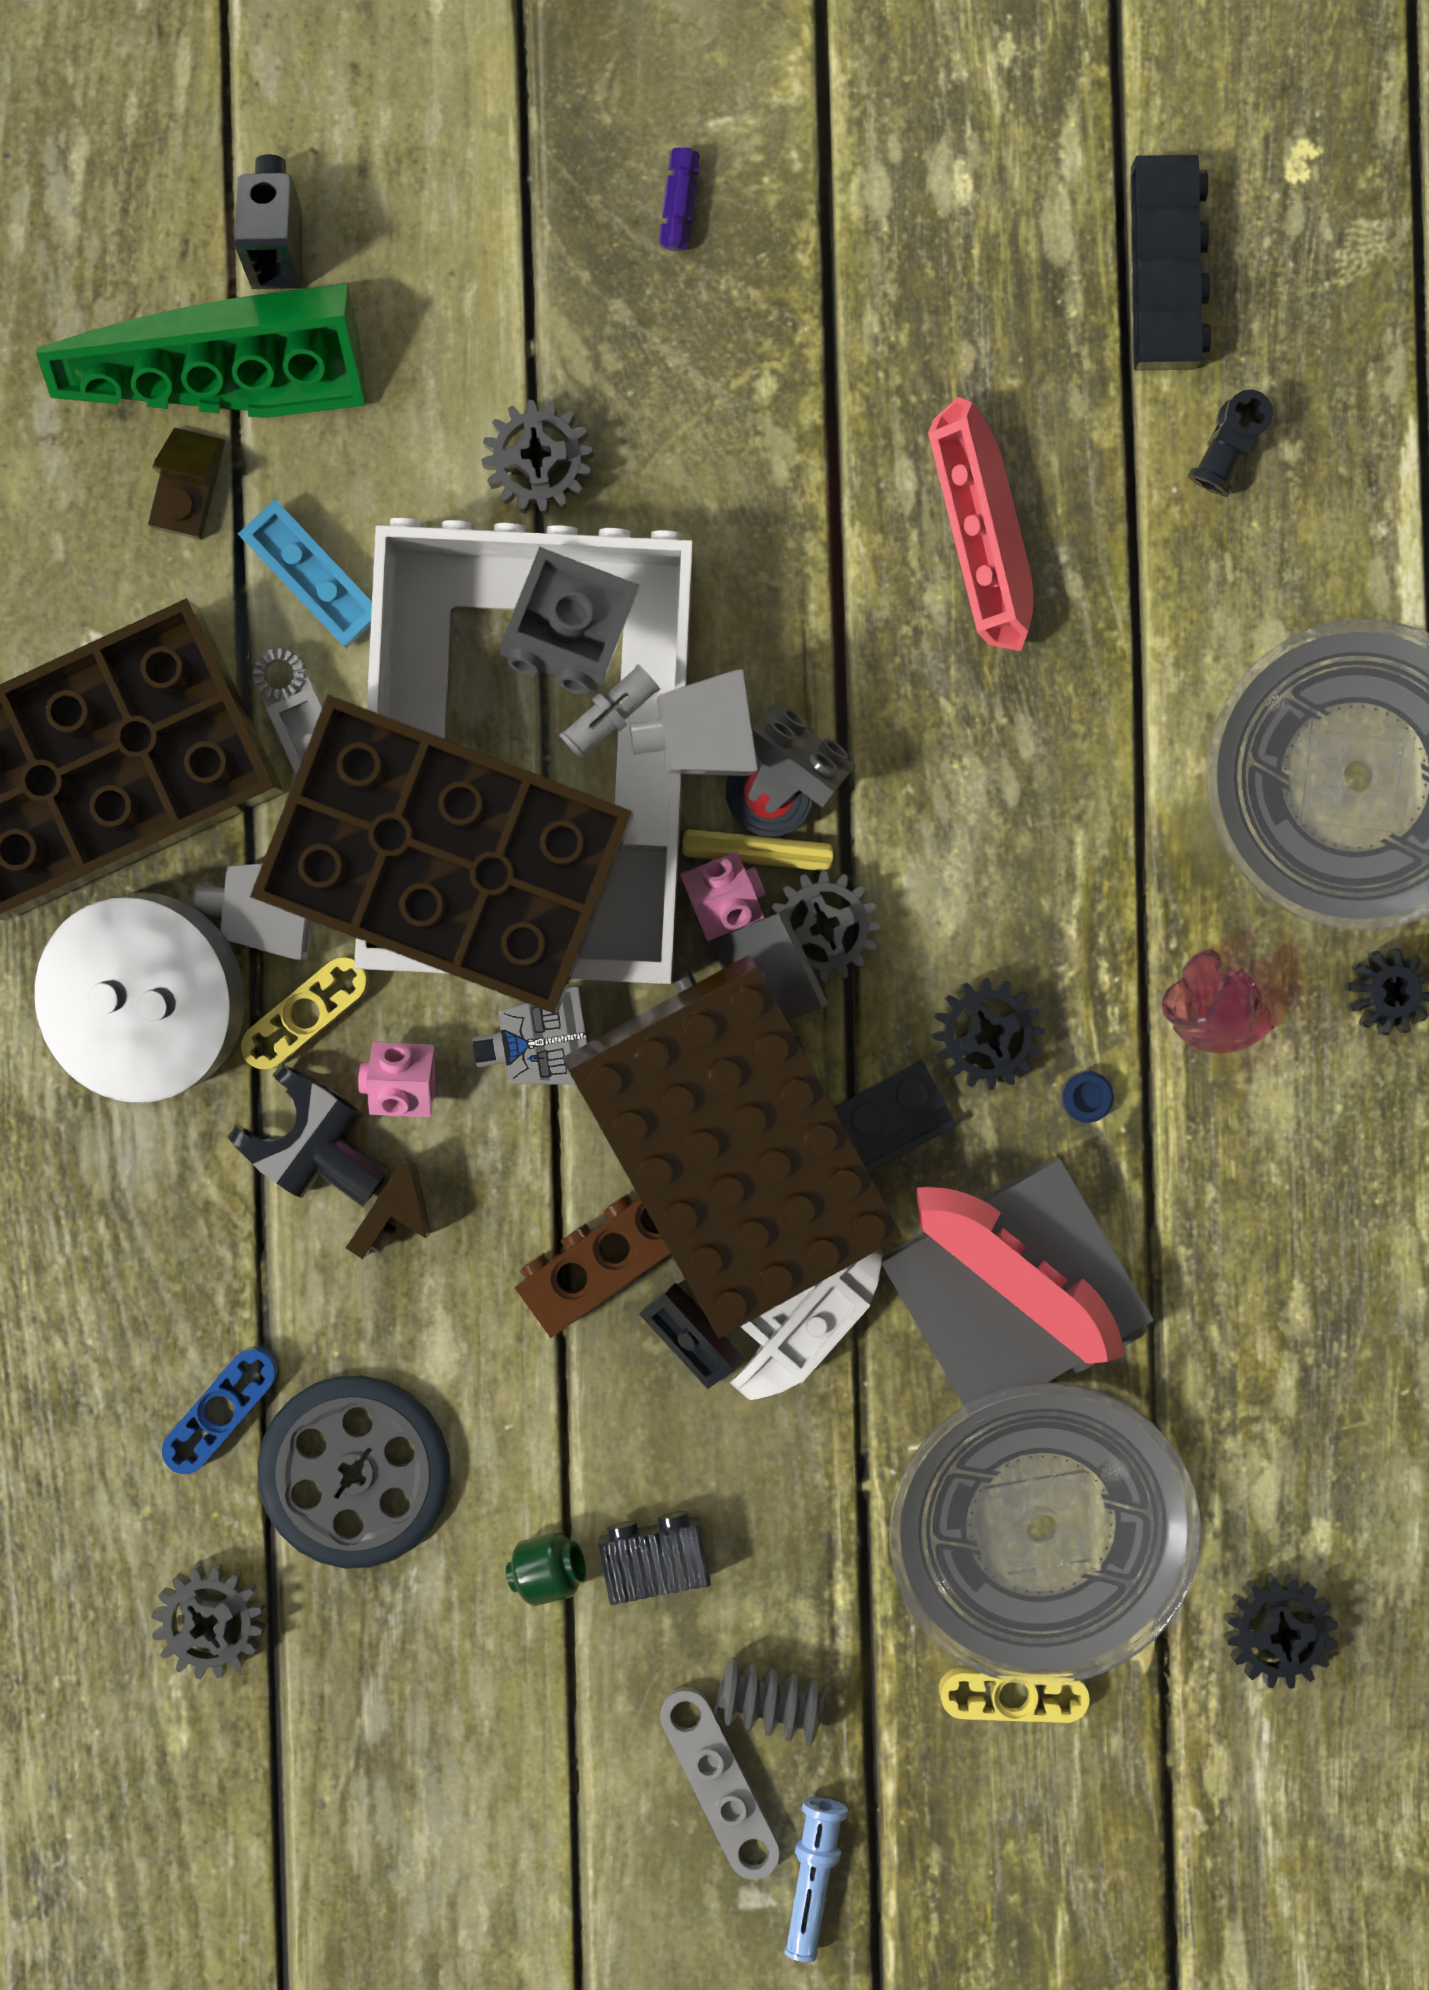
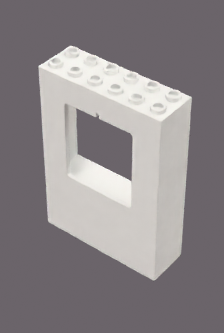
[354,518,693,984]

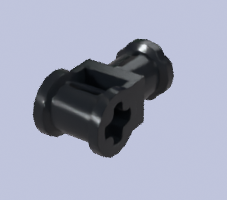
[1188,389,1273,497]

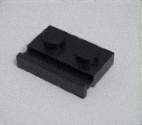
[833,1060,957,1173]

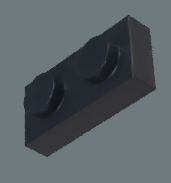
[639,1282,745,1389]

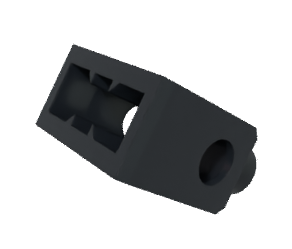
[234,154,303,289]

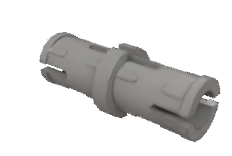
[559,664,660,760]

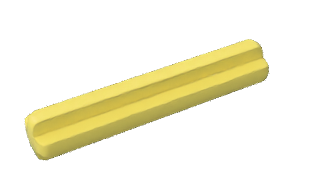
[682,829,834,871]

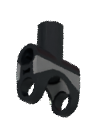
[228,1064,390,1207]

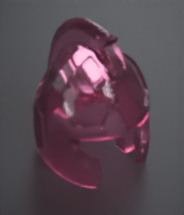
[1162,949,1274,1053]

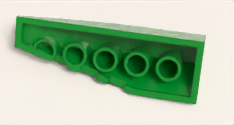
[36,284,366,418]

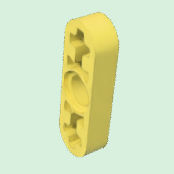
[241,958,369,1069]
[939,1667,1090,1723]

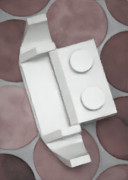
[729,1248,883,1400]

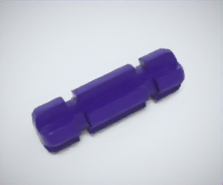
[659,147,700,251]

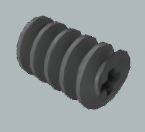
[714,1657,826,1747]

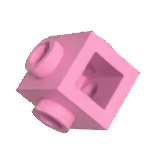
[680,851,766,941]
[359,1042,436,1118]

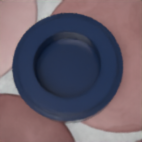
[1060,1071,1114,1123]

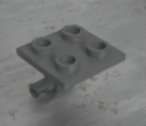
[672,910,829,1021]

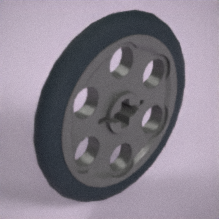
[257,1375,451,1569]

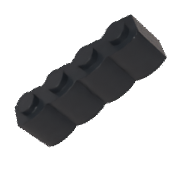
[1130,155,1211,371]

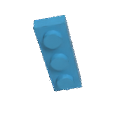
[238,499,372,649]

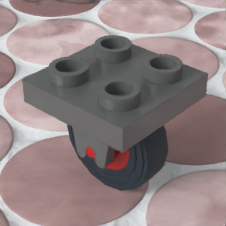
[726,704,855,837]

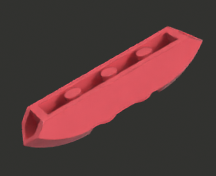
[928,397,1033,651]
[917,1187,1125,1364]

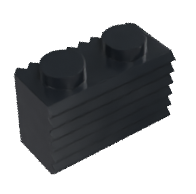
[598,1511,712,1605]

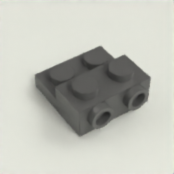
[499,547,639,694]

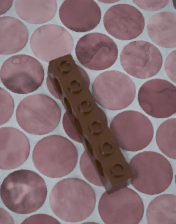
[515,1193,670,1338]

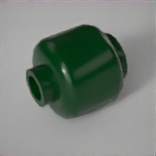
[506,1532,586,1606]

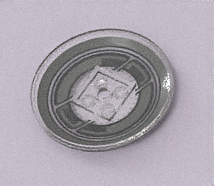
[1206,619,1429,930]
[889,1383,1201,1685]

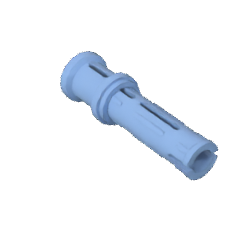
[785,1797,848,1962]

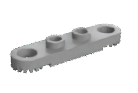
[253,648,323,775]
[660,1686,779,1880]

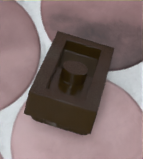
[148,427,226,540]
[346,1158,431,1259]

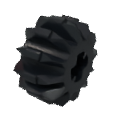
[1344,948,1429,1035]

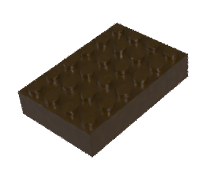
[0,598,284,921]
[250,694,634,1014]
[563,955,903,1338]

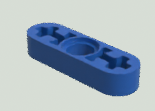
[162,1347,279,1474]

